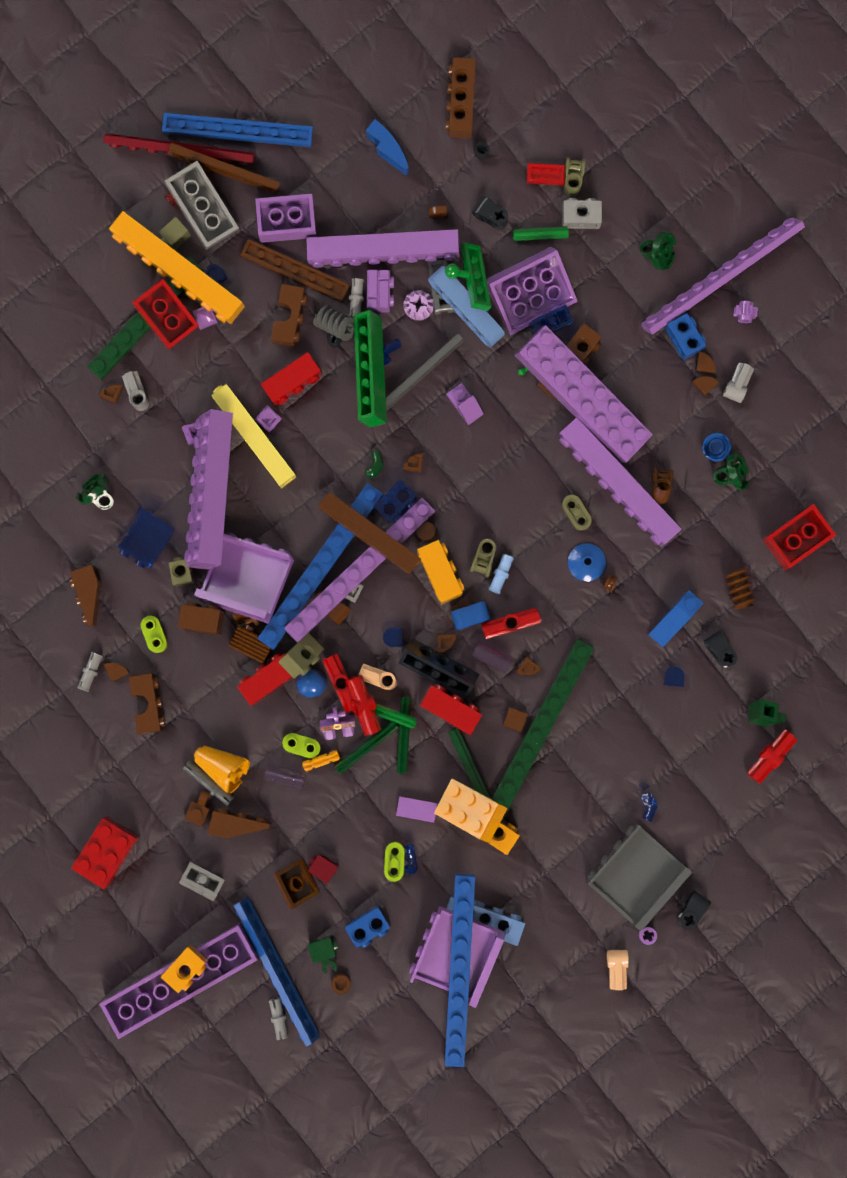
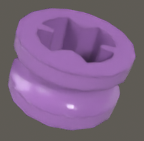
[638,926,657,945]

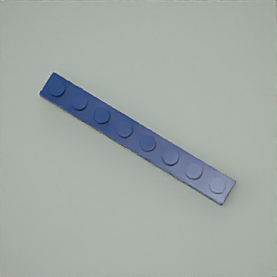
[162,113,313,147]
[233,897,320,1047]

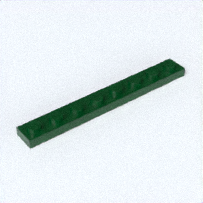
[87,257,204,380]

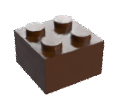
[178,602,225,635]

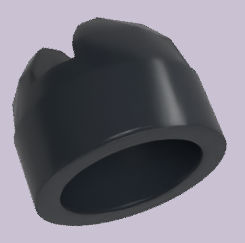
[474,142,490,159]
[327,333,342,347]

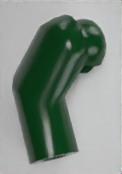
[365,451,383,478]

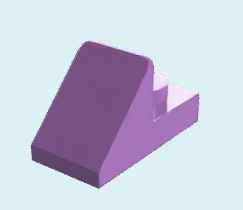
[446,383,484,425]

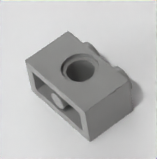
[562,198,602,229]
[179,862,225,901]

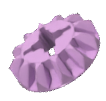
[404,290,434,320]

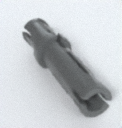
[183,760,235,806]

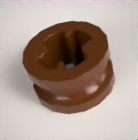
[602,574,618,593]

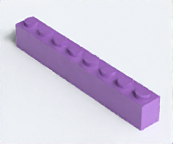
[307,230,460,268]
[559,418,681,546]

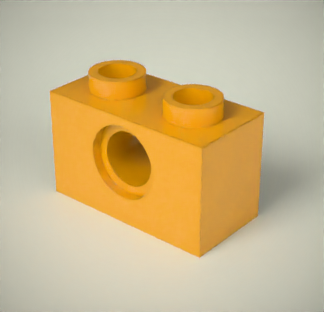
[489,821,520,855]
[161,944,208,993]

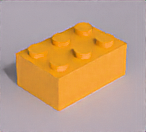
[417,540,464,605]
[434,779,507,843]

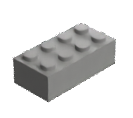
[165,161,239,250]

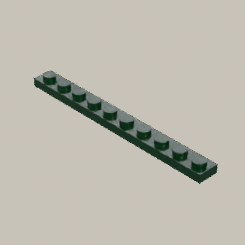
[492,639,594,819]

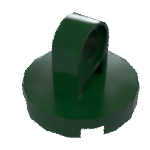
[639,232,676,271]
[713,452,750,491]
[76,472,113,510]

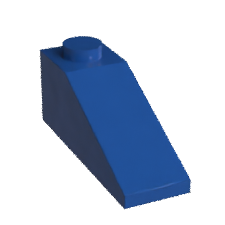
[648,591,703,647]

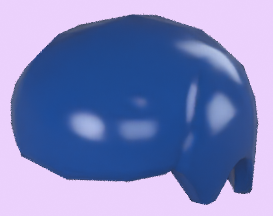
[702,433,732,462]
[296,668,327,698]

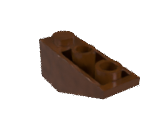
[69,565,102,628]
[208,807,272,838]

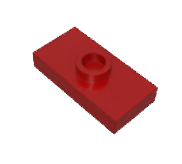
[526,163,565,185]

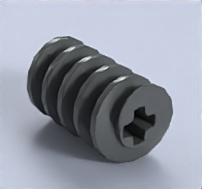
[314,306,354,341]

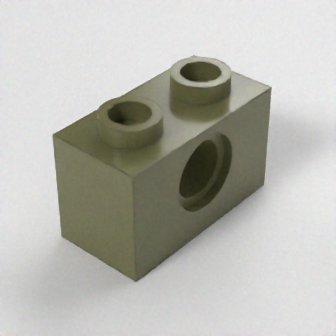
[278,633,324,678]

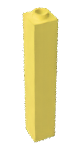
[211,384,296,489]

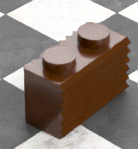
[229,624,272,664]

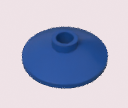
[568,543,606,581]

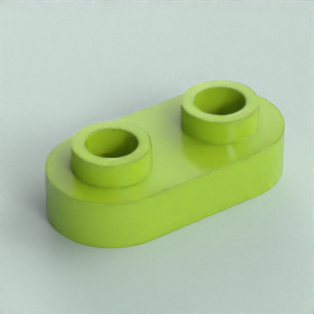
[141,616,168,653]
[282,733,321,758]
[384,842,405,882]

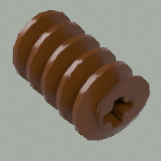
[725,568,756,610]

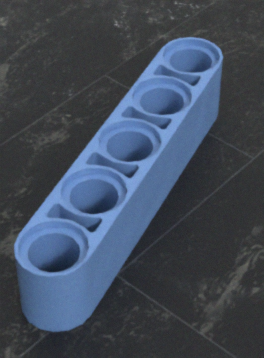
[428,266,505,348]

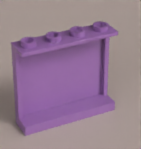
[194,532,294,624]
[409,906,505,1008]

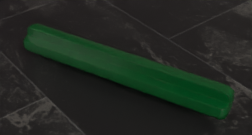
[397,697,411,774]
[334,721,399,774]
[448,728,489,797]

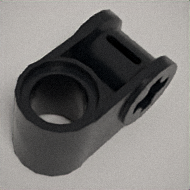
[472,196,508,230]
[703,630,737,668]
[678,891,711,930]

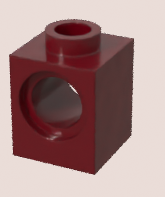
[308,853,339,884]

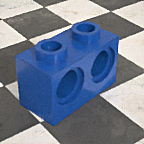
[665,313,706,361]
[345,905,391,948]

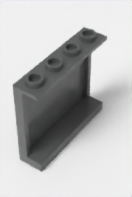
[586,824,692,931]

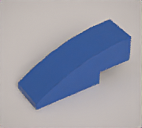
[366,119,409,176]

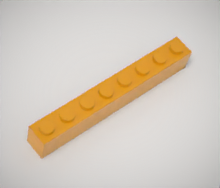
[109,211,245,324]

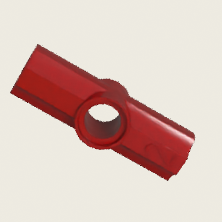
[481,607,541,640]
[322,654,352,713]
[345,675,381,736]
[746,729,798,784]

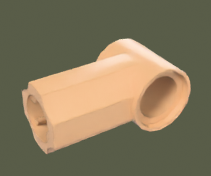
[359,663,397,690]
[607,950,628,990]

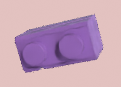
[367,270,394,312]

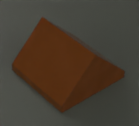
[273,858,319,910]

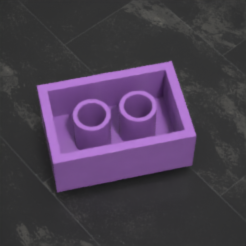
[255,194,317,243]

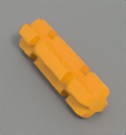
[302,750,340,771]

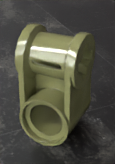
[564,157,585,196]
[470,539,496,577]

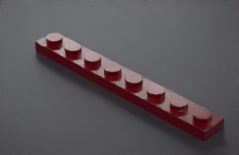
[103,133,256,165]

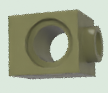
[159,217,191,250]
[169,557,195,587]

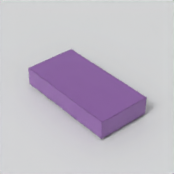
[396,796,438,823]

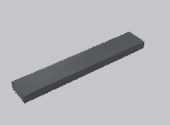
[386,334,463,411]

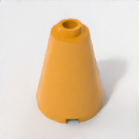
[194,746,250,793]

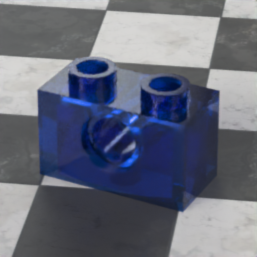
[529,305,574,335]

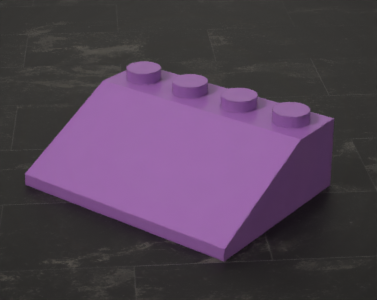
[486,247,578,335]

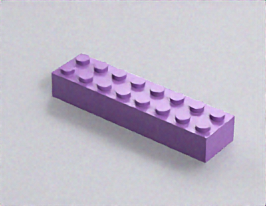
[514,325,653,463]
[184,409,233,570]
[100,922,260,1039]

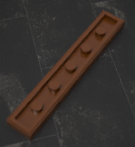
[169,143,280,194]
[240,238,350,303]
[318,492,421,575]

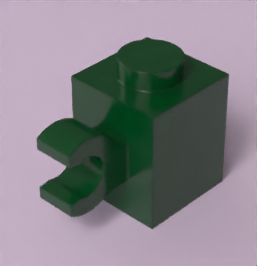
[748,699,786,727]
[308,935,339,974]

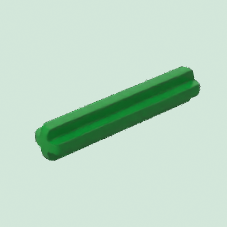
[513,227,569,241]
[374,703,417,728]

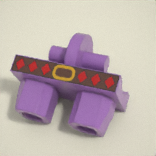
[320,707,355,740]

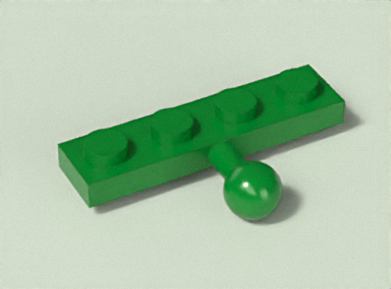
[445,243,491,311]

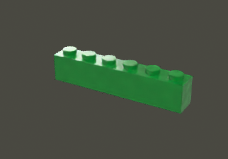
[354,310,387,428]

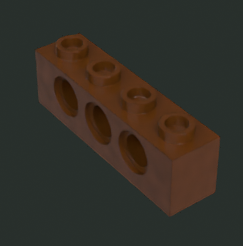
[446,57,476,138]
[537,324,602,400]

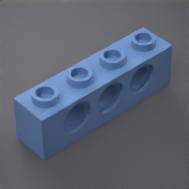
[446,895,525,946]

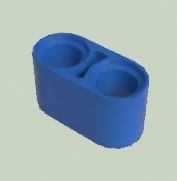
[451,601,491,630]

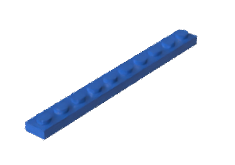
[257,483,383,650]
[445,873,475,1067]

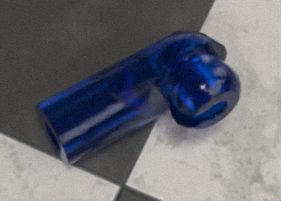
[383,339,402,365]
[641,793,658,822]
[404,845,418,875]

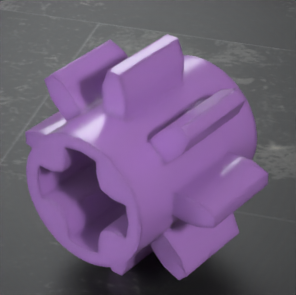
[733,301,758,323]

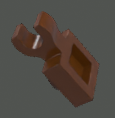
[184,791,211,827]

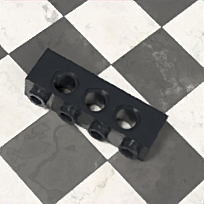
[399,638,480,700]

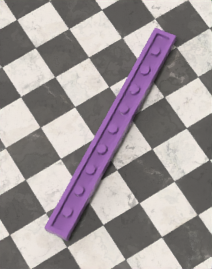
[641,217,805,335]
[284,498,435,643]

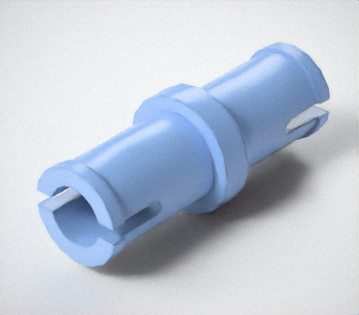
[489,554,514,594]

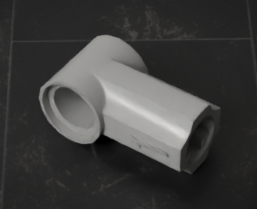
[723,362,754,403]
[122,371,149,411]

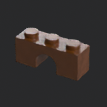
[271,284,308,347]
[129,673,166,735]

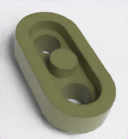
[562,495,592,531]

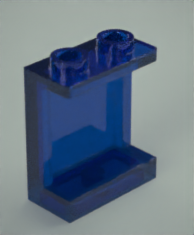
[116,508,176,568]

